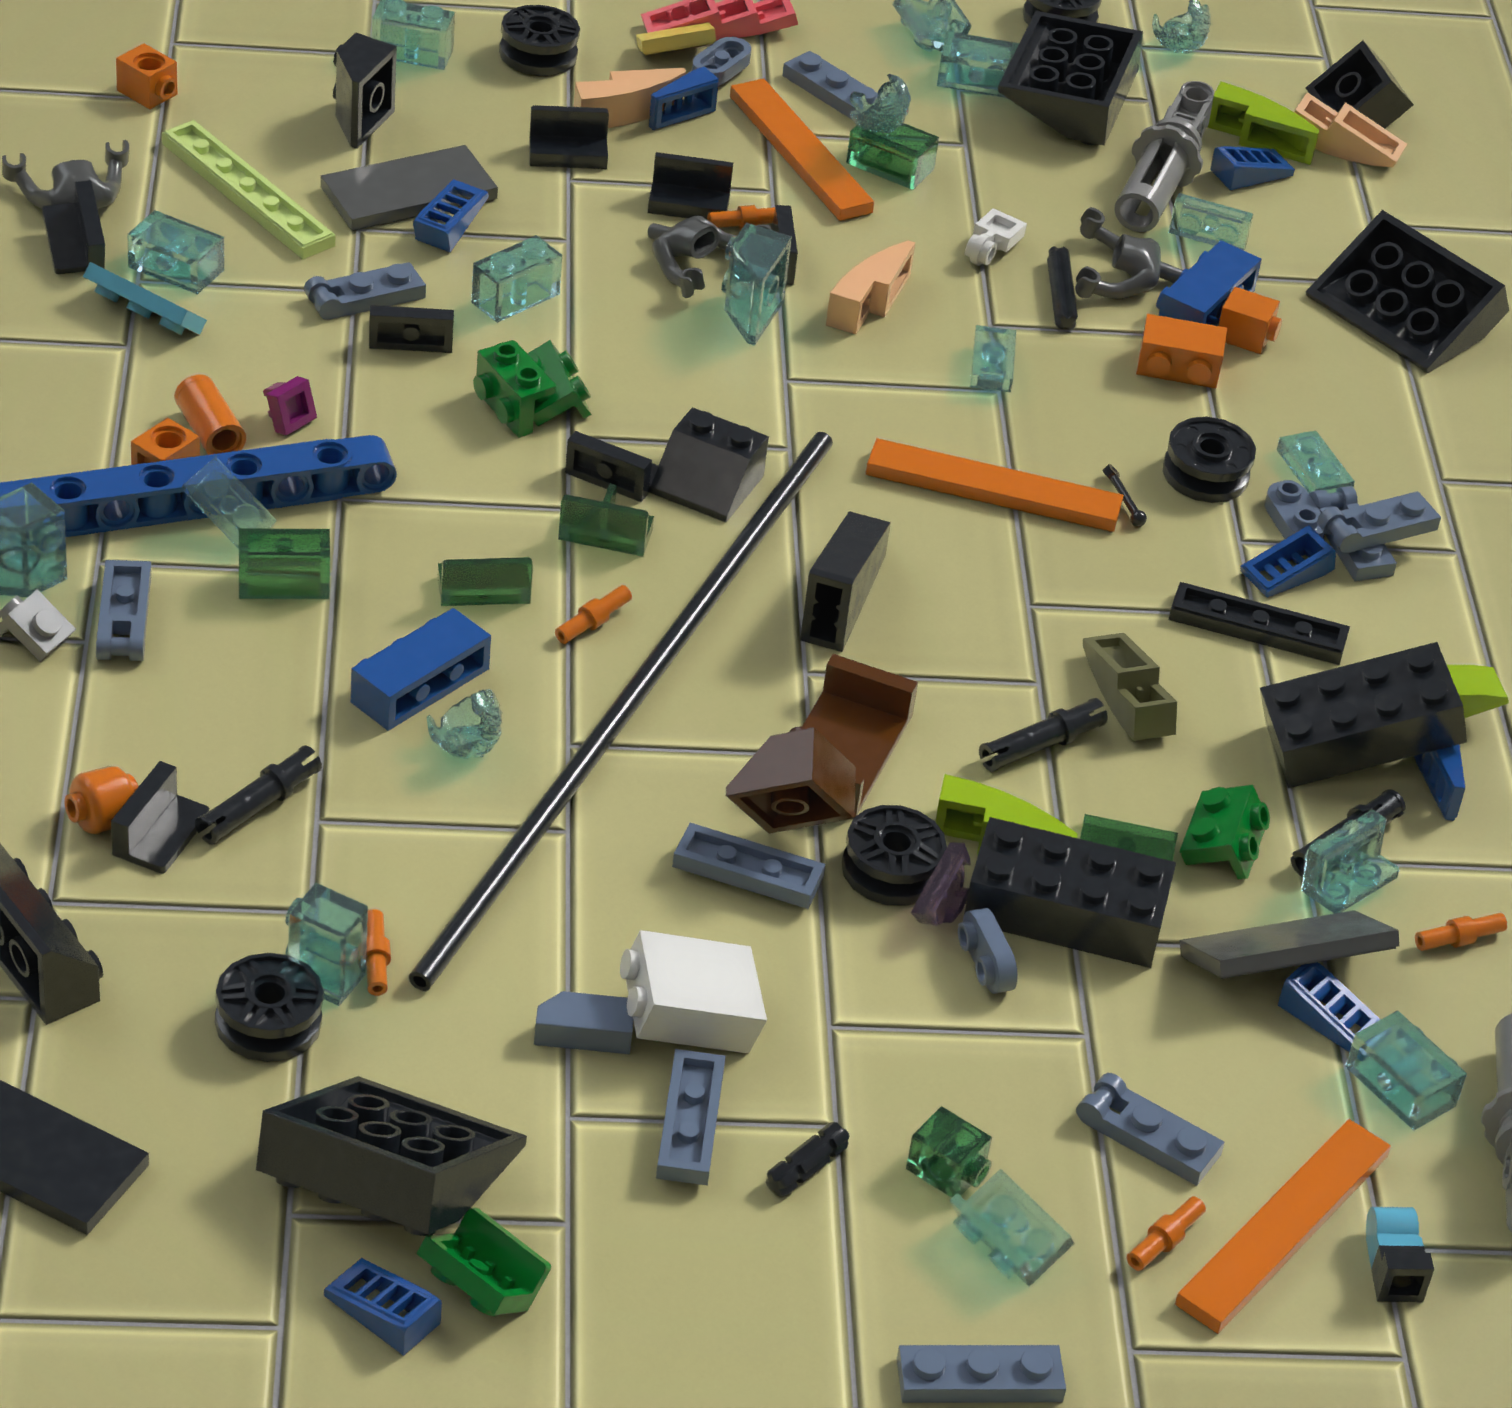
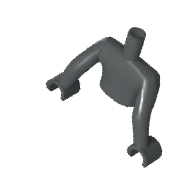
[2,140,129,209]
[1075,207,1183,299]
[648,216,774,298]

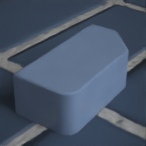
[534,991,633,1054]

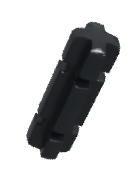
[766,1122,850,1197]

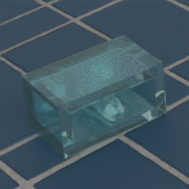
[372,0,455,70]
[937,31,1019,98]
[127,210,224,295]
[471,235,563,323]
[285,883,368,1006]
[1345,1010,1467,1131]

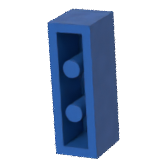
[1156,240,1262,326]
[350,608,491,731]

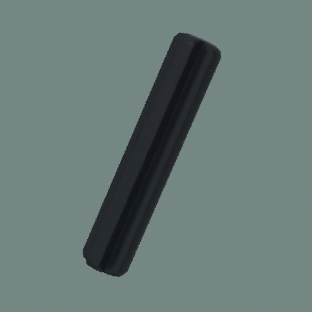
[1047,246,1078,330]

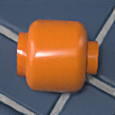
[64,766,139,834]

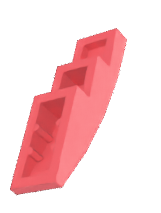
[641,0,798,41]

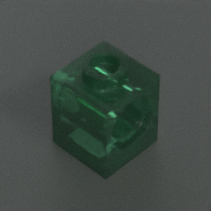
[906,1106,992,1201]

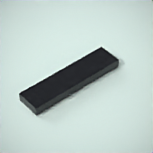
[1168,582,1350,665]

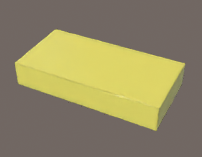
[636,22,716,55]

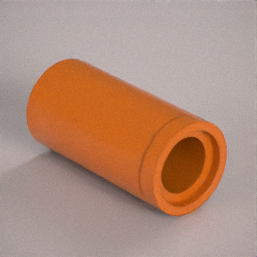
[174,374,246,455]

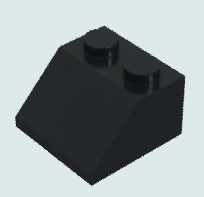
[333,32,397,149]
[1306,40,1414,129]
[650,407,769,522]

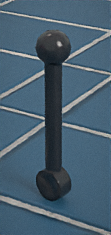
[1102,464,1147,527]

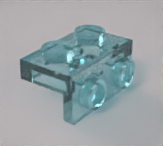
[892,0,972,56]
[1301,809,1399,914]
[949,1169,1075,1287]

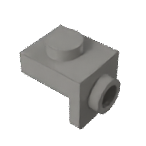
[0,589,76,662]

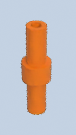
[707,205,775,230]
[555,585,632,644]
[360,909,391,996]
[1415,913,1507,951]
[1126,1196,1206,1271]

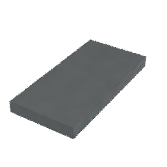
[320,145,498,231]
[1180,910,1399,979]

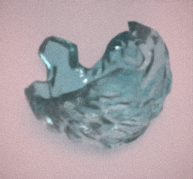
[1152,0,1212,54]
[850,74,911,133]
[427,689,503,759]

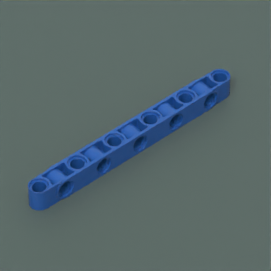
[0,435,397,546]

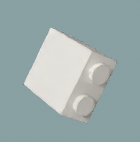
[620,930,767,1054]

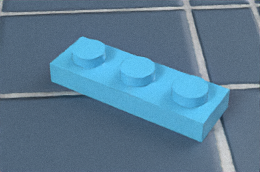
[83,262,207,335]

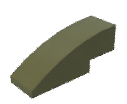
[1083,633,1177,741]

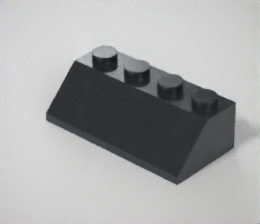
[0,843,103,1025]

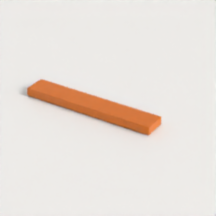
[730,78,874,221]
[865,438,1124,532]
[1175,1119,1391,1334]

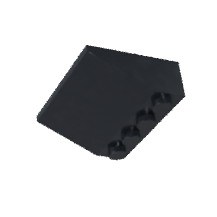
[998,11,1143,146]
[1305,210,1509,373]
[256,1076,527,1236]

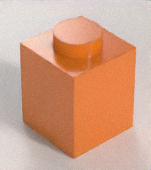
[1218,287,1282,354]

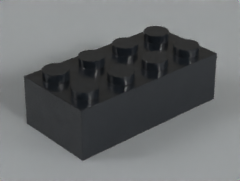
[1260,642,1467,788]
[963,817,1176,968]

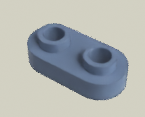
[692,37,751,86]
[1265,480,1325,539]
[958,908,1018,994]

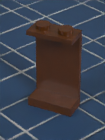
[803,654,918,818]

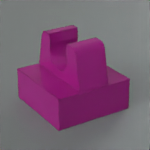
[263,376,317,435]

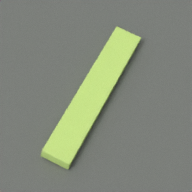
[162,120,336,260]

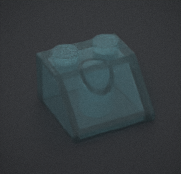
[721,223,792,346]
[0,482,67,597]

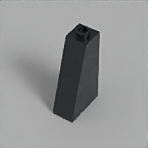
[800,511,891,652]

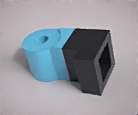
[1366,1207,1435,1302]

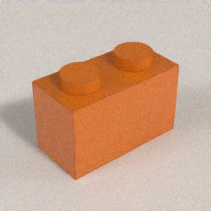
[1136,314,1227,389]

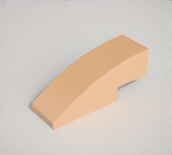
[574,68,686,128]
[1294,92,1407,167]
[826,240,915,334]

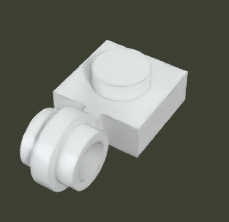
[965,209,1027,266]

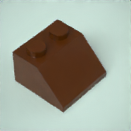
[726,726,856,834]

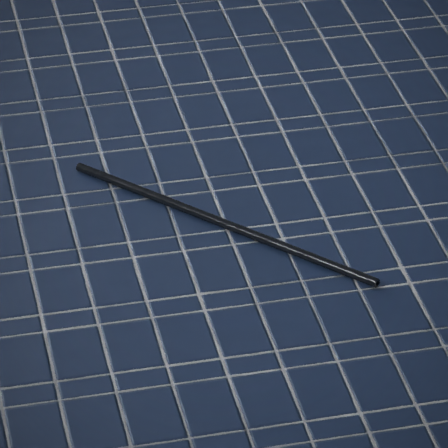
[409,432,833,991]

